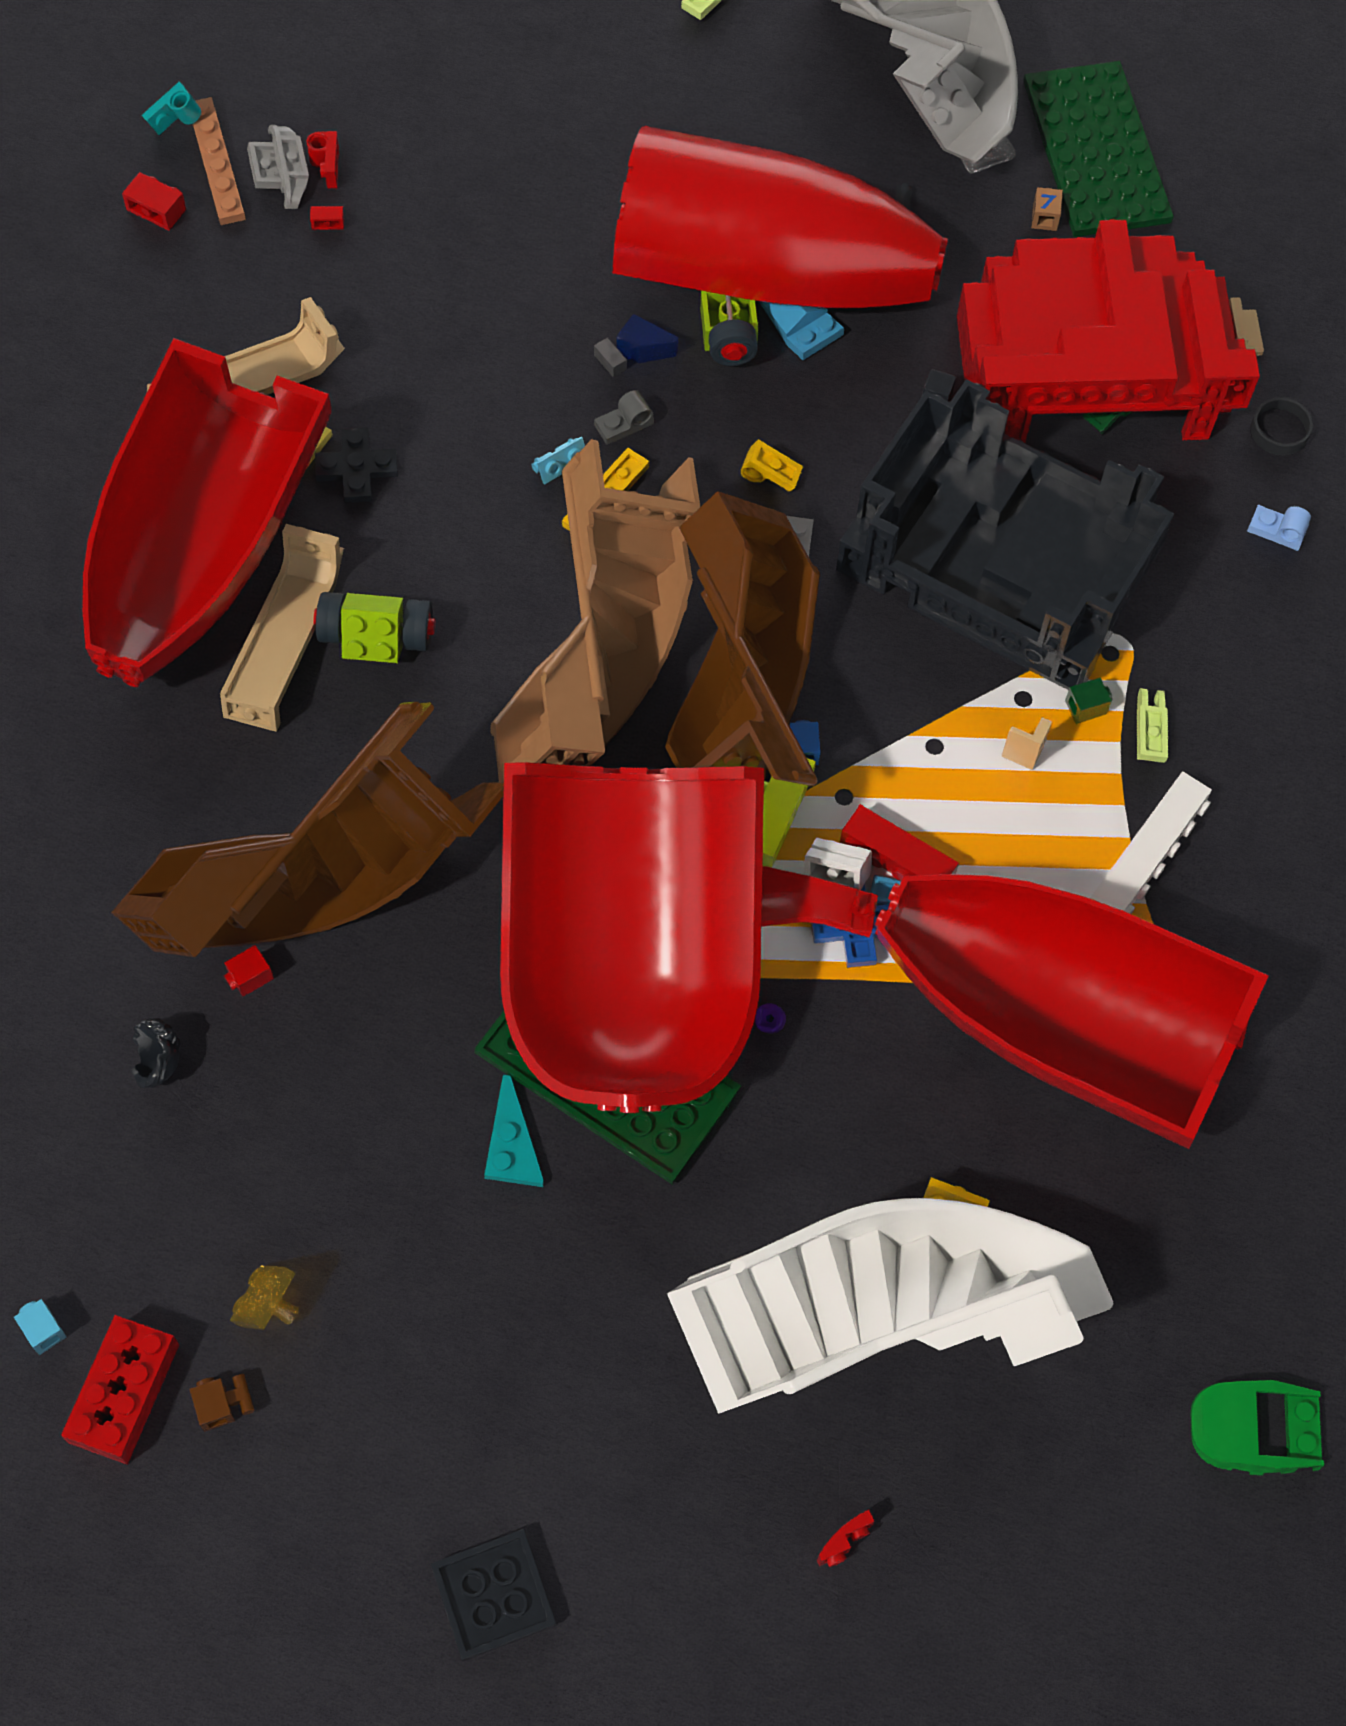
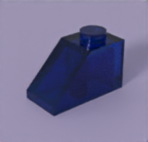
[617,314,678,363]

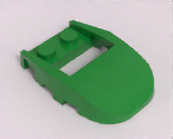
[1191,1380,1324,1475]

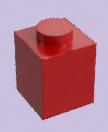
[224,945,274,997]

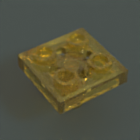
[230,1265,299,1330]

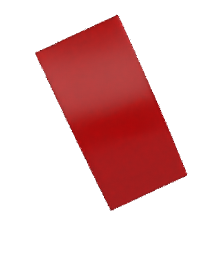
[817,1510,875,1568]

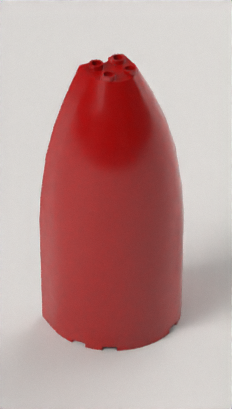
[612,126,948,308]
[83,338,332,688]
[875,874,1269,1149]

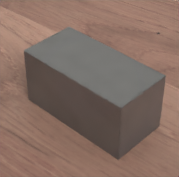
[594,338,627,377]

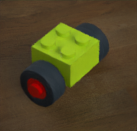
[700,291,758,366]
[313,592,436,663]

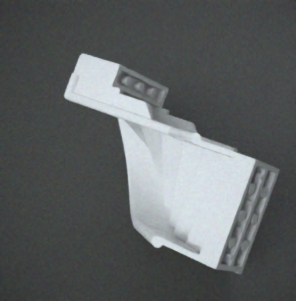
[667,1198,1113,1414]

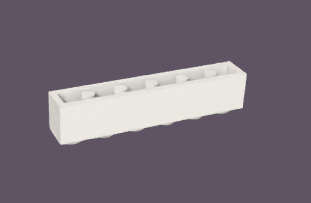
[1090,771,1212,914]

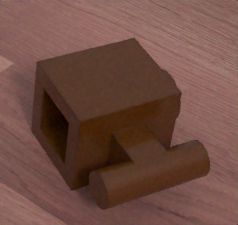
[189,1374,255,1432]

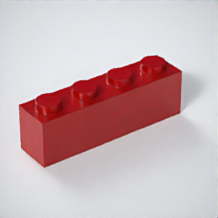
[840,804,959,881]

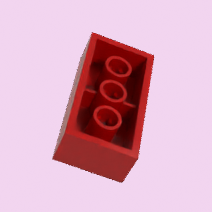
[61,1315,179,1465]

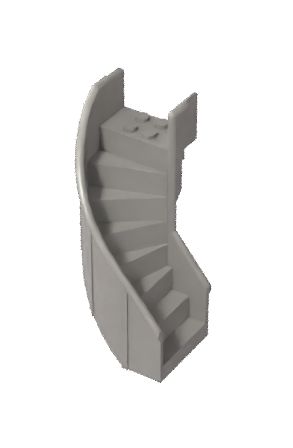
[831,0,1018,163]

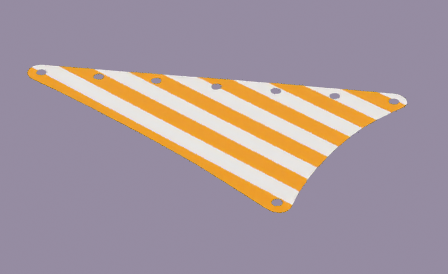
[761,633,1153,983]

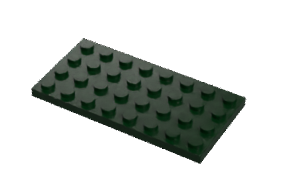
[1023,61,1173,237]
[474,1011,741,1185]

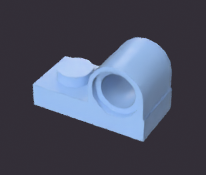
[1247,505,1311,551]

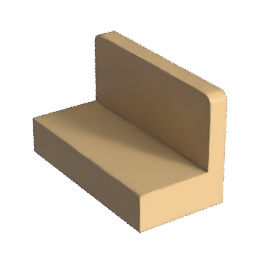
[1229,298,1264,355]
[1002,717,1052,770]

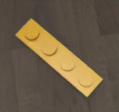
[562,448,649,531]

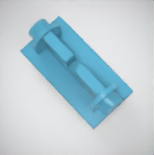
[531,437,585,485]

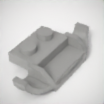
[247,125,309,209]

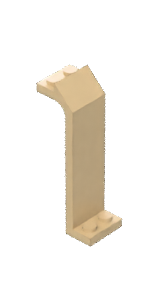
[147,297,345,395]
[220,524,344,732]

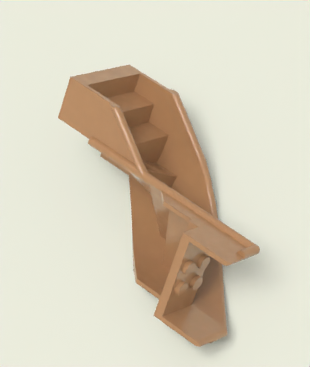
[491,439,700,797]

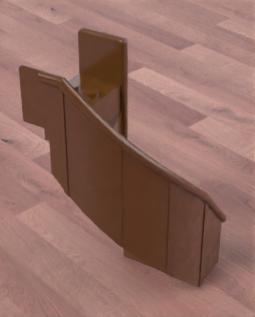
[665,491,820,786]
[111,702,504,957]

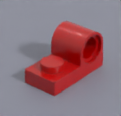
[306,131,339,188]

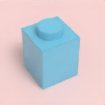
[14,1299,67,1355]

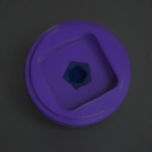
[754,1003,786,1034]

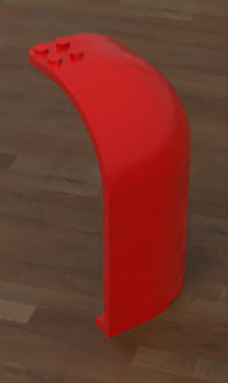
[500,762,764,1113]

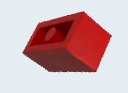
[310,206,344,230]

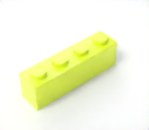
[762,758,816,868]

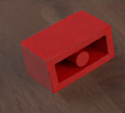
[122,172,186,231]

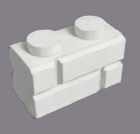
[805,837,872,890]

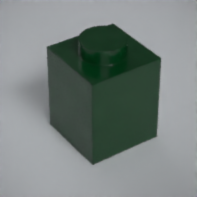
[1065,678,1112,724]

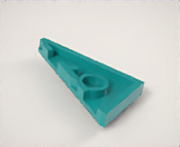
[484,1075,544,1187]

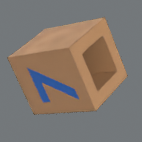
[1031,187,1062,231]

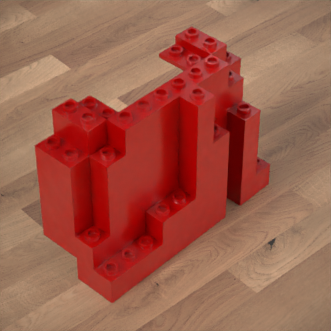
[957,219,1260,443]

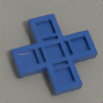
[811,884,889,968]

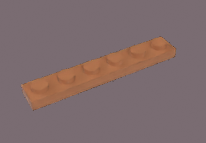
[193,97,246,225]

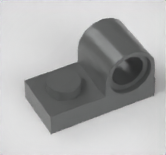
[594,390,654,445]

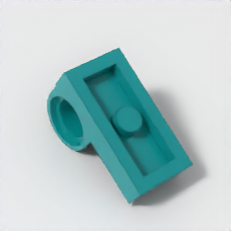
[142,82,202,135]

